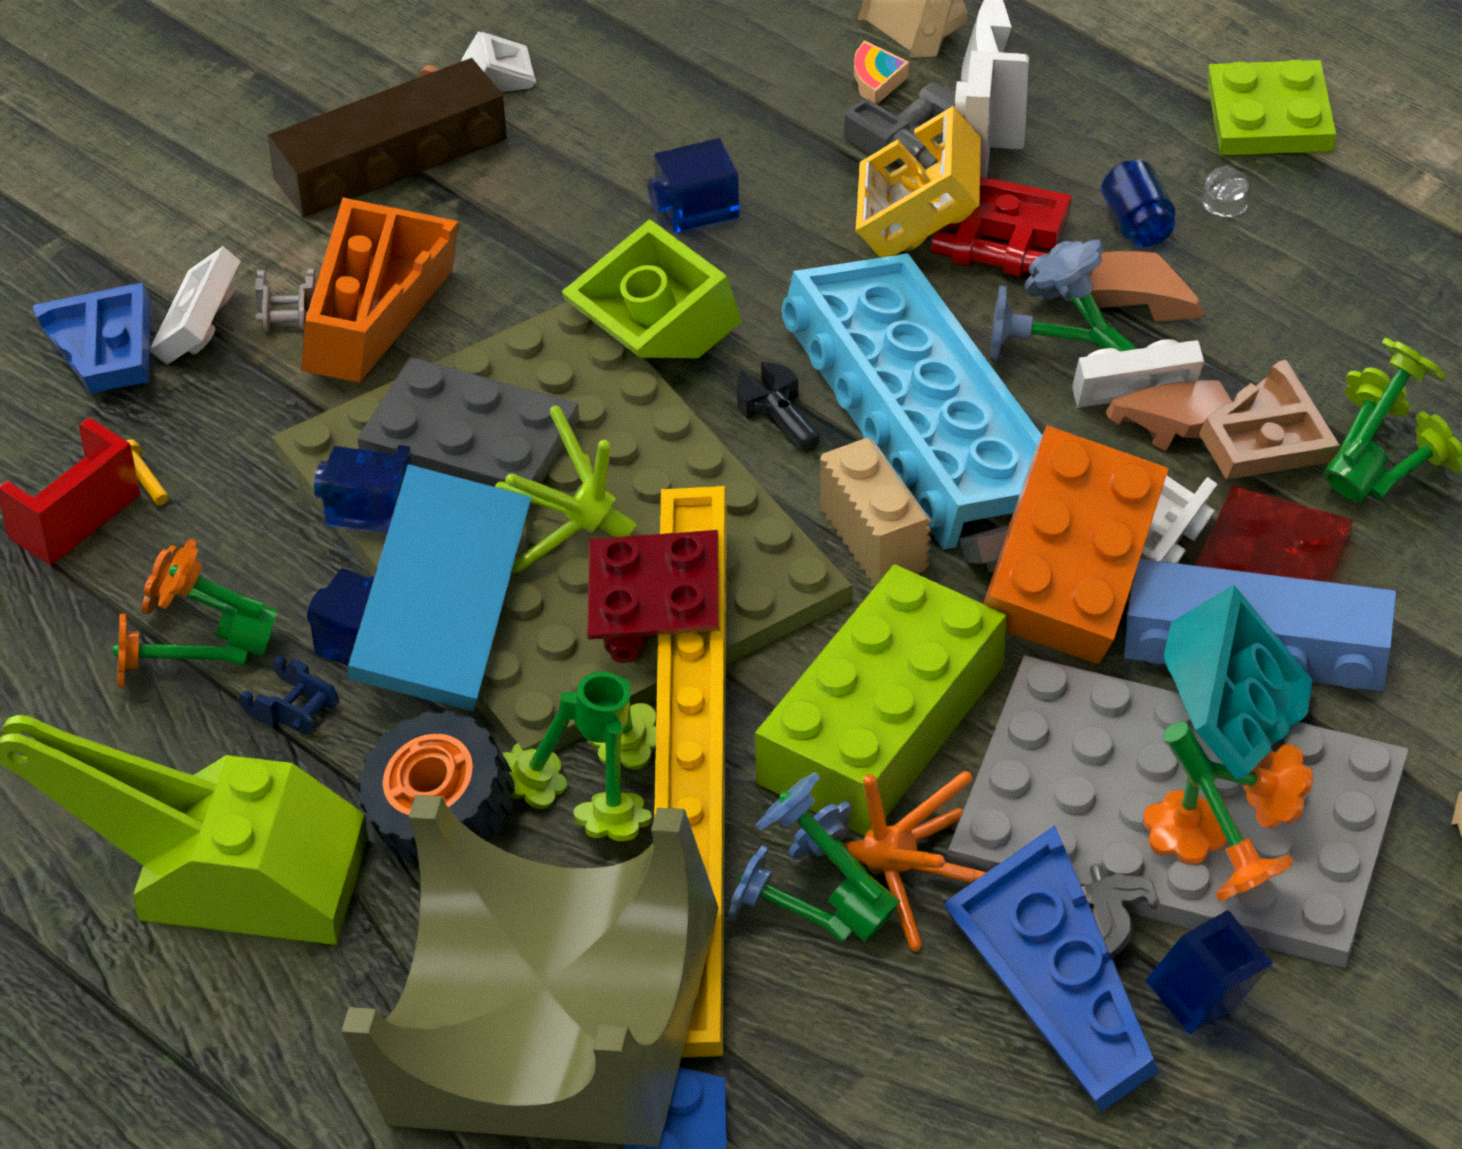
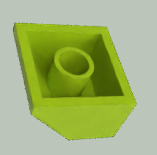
[561,219,743,358]

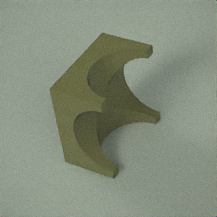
[341,795,719,1147]

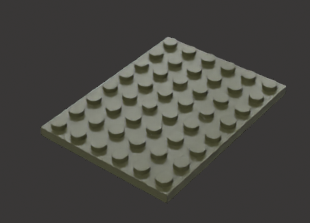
[272,302,852,752]

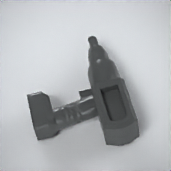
[844,82,965,170]

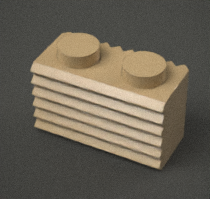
[820,437,931,587]

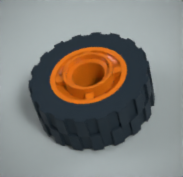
[358,710,515,864]

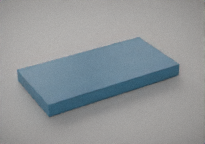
[346,464,531,712]

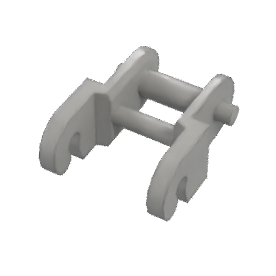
[255,268,316,332]

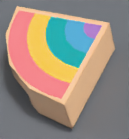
[854,40,909,105]

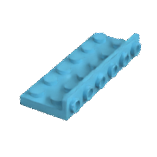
[782,254,1042,550]

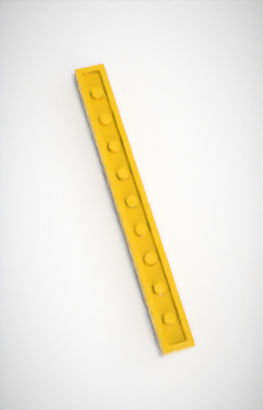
[654,486,727,1058]

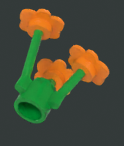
[112,538,278,689]

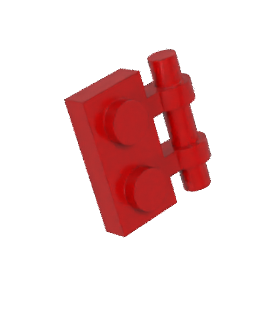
[931,176,1072,278]

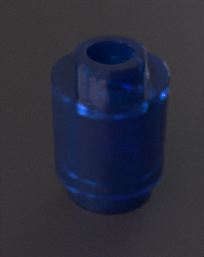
[1101,160,1176,247]

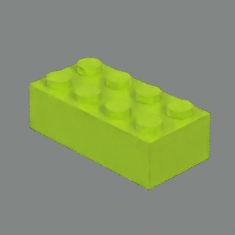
[755,564,1007,836]

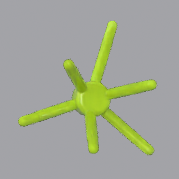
[495,405,637,574]

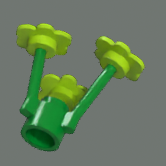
[1323,337,1462,503]
[502,671,656,841]

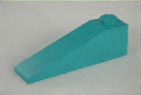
[1163,585,1313,780]

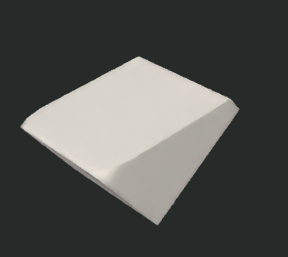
[461,32,536,93]

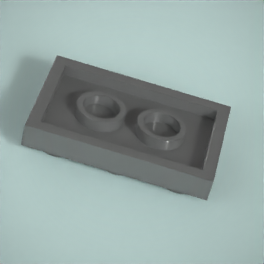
[357,357,579,487]

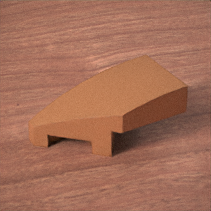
[1090,251,1204,322]
[1106,380,1233,451]

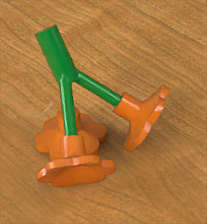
[1143,722,1313,901]

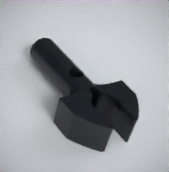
[737,362,820,452]

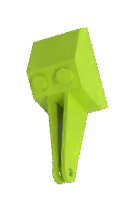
[0,715,368,945]

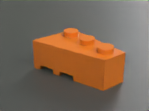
[301,198,459,383]

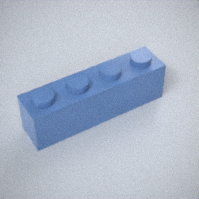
[1124,559,1396,691]

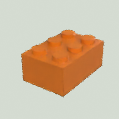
[983,425,1169,665]

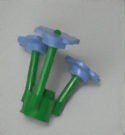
[727,772,901,943]

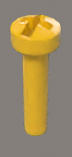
[126,439,169,506]

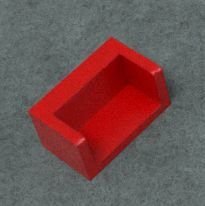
[0,418,140,566]

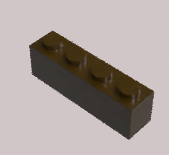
[267,58,507,218]

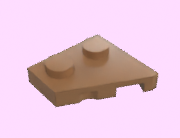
[1199,360,1340,480]

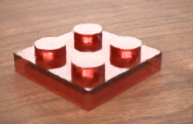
[1195,486,1353,582]

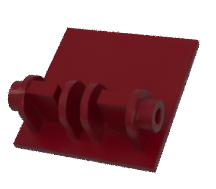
[587,530,719,663]

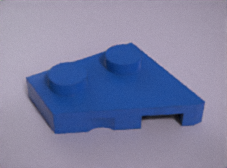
[33,282,151,393]

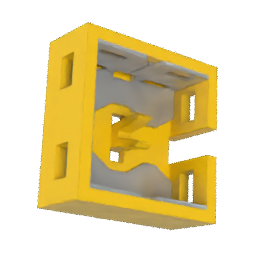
[856,106,981,258]

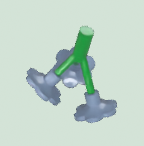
[989,240,1138,362]

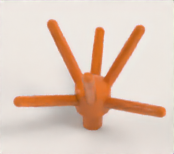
[843,771,987,952]

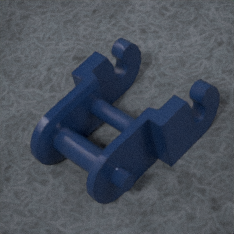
[239,655,339,734]

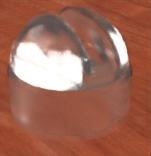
[1202,165,1250,217]

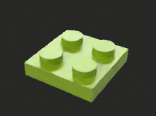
[1207,60,1336,156]

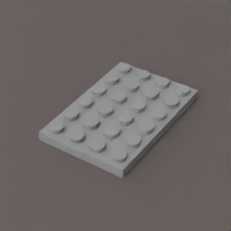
[948,655,1409,969]

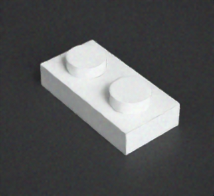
[150,246,241,365]
[1072,339,1204,408]

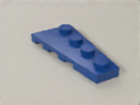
[943,825,1159,1112]

